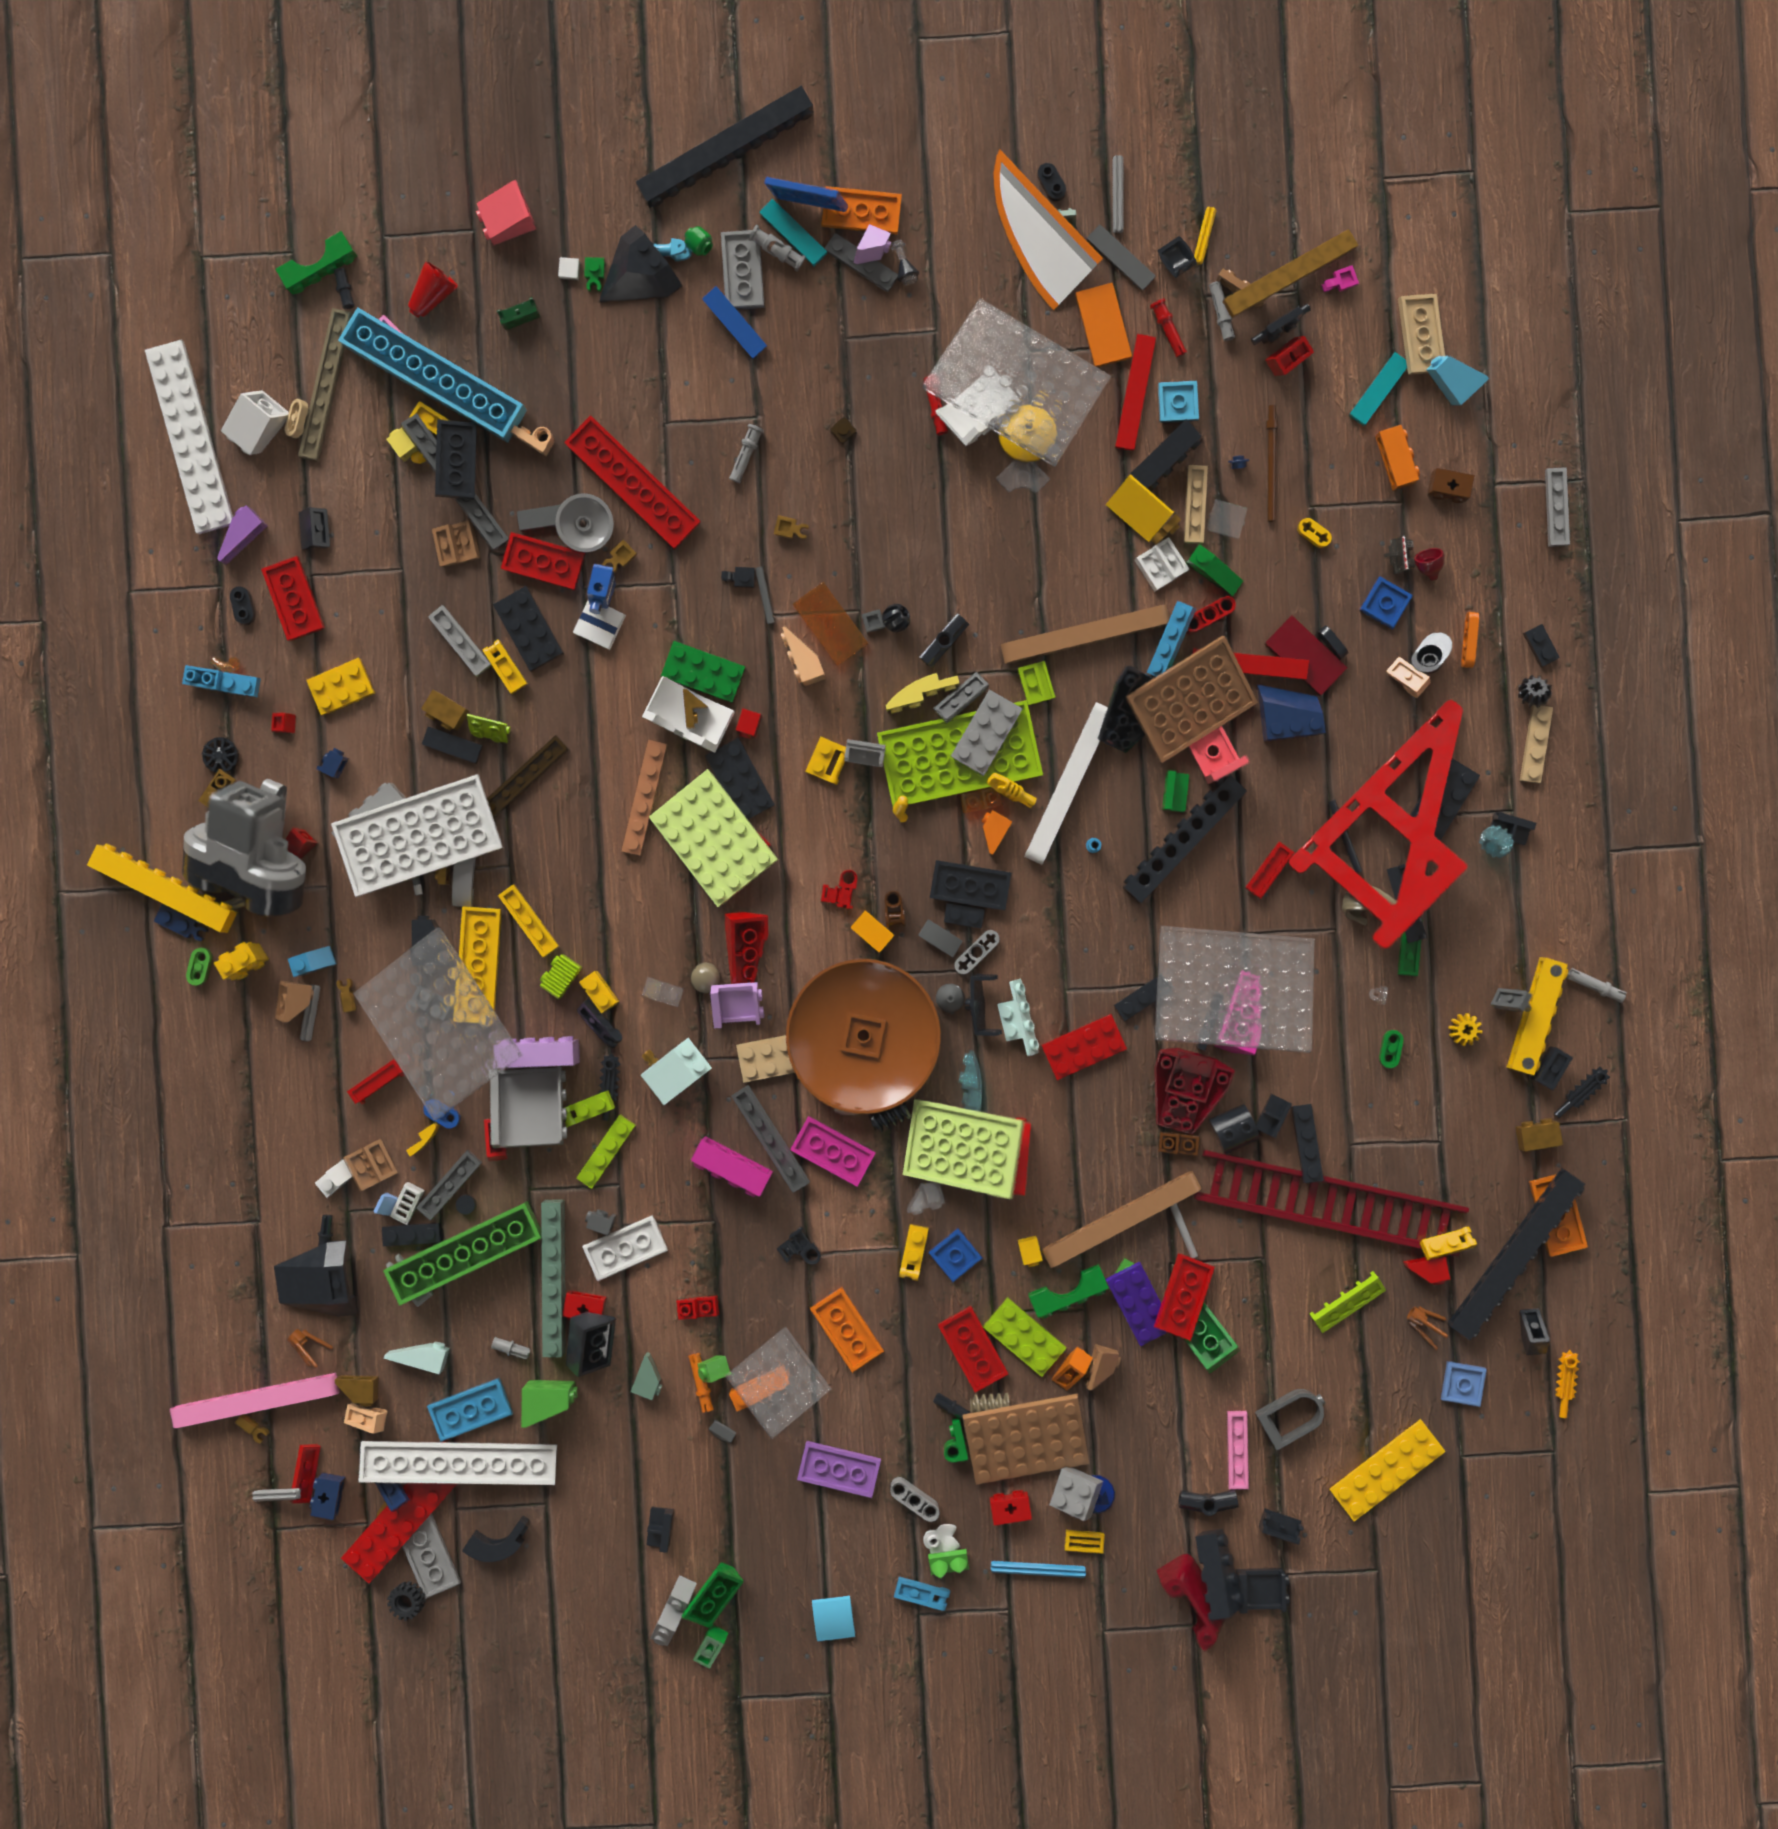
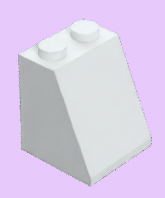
[221,391,289,455]

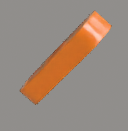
[1461,612,1479,668]

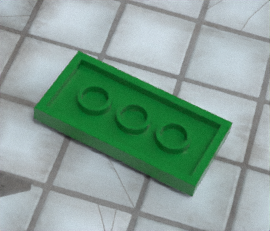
[661,640,746,703]

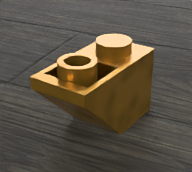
[198,769,237,808]

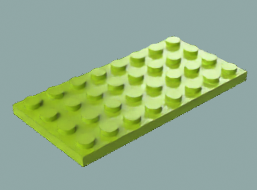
[877,700,1043,806]

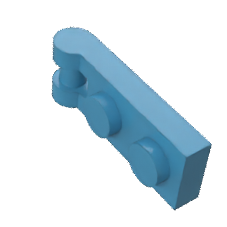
[894,1577,951,1611]

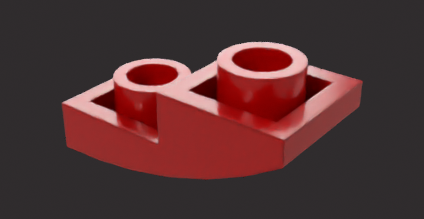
[676,1296,719,1320]

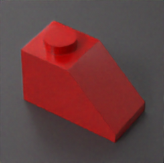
[285,828,317,859]
[484,1119,508,1162]
[1403,1256,1450,1285]

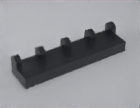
[1387,864,1427,943]

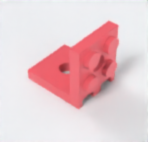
[1188,726,1249,784]

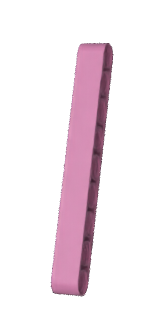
[170,1373,340,1428]

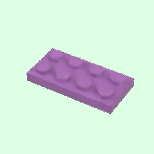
[797,1441,881,1498]

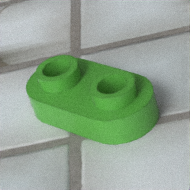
[186,948,212,986]

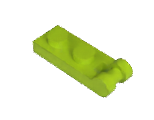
[564,1090,615,1127]

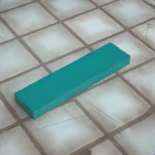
[759,198,827,267]
[1349,352,1407,426]

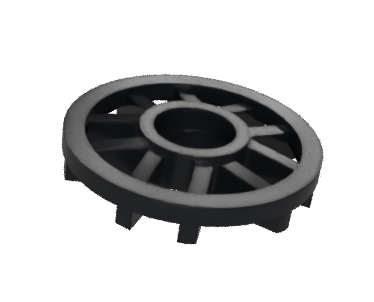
[201,737,239,773]

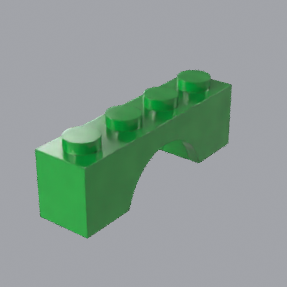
[275,231,358,295]
[1028,1264,1109,1319]

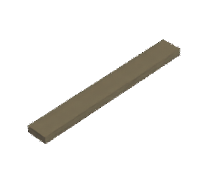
[298,308,352,462]

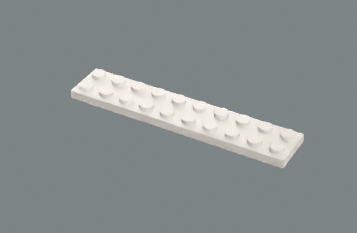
[145,340,233,534]
[359,1441,557,1485]

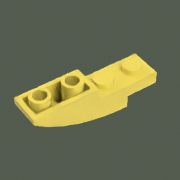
[886,673,959,713]

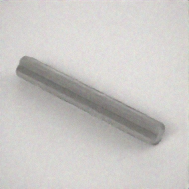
[1113,156,1124,233]

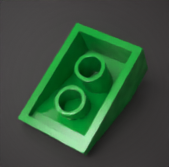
[1183,1302,1240,1374]

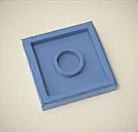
[1441,1361,1487,1407]

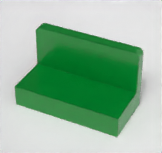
[1162,770,1189,812]

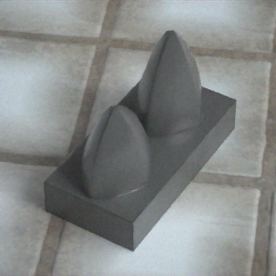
[1490,988,1532,1012]

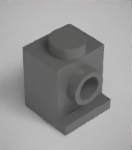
[585,1209,617,1235]

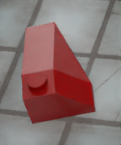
[725,912,769,984]

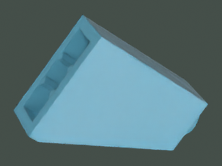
[1426,356,1489,405]

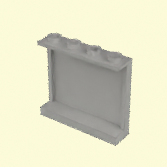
[490,1066,567,1148]

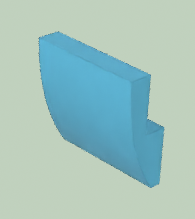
[812,1596,855,1641]

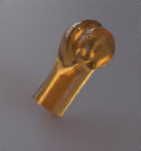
[210,657,240,672]

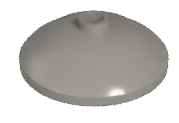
[555,493,614,552]

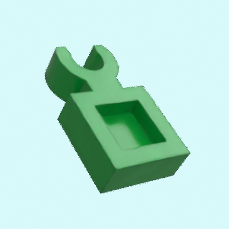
[584,257,605,292]

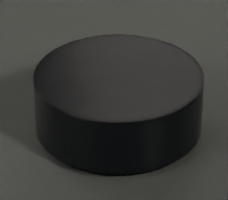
[456,1195,476,1215]

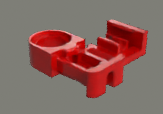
[820,870,858,909]

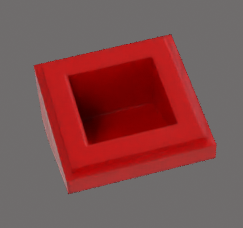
[271,713,296,733]

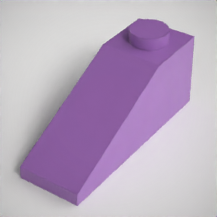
[217,506,267,565]

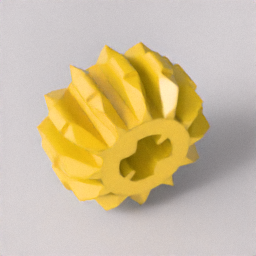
[1448,1013,1482,1046]

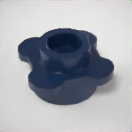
[1228,455,1249,469]

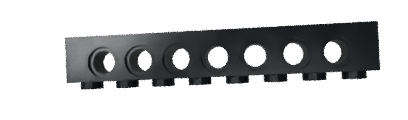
[1122,775,1247,903]

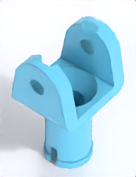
[654,238,692,261]

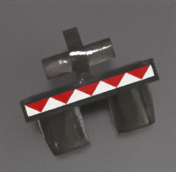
[1384,536,1416,574]

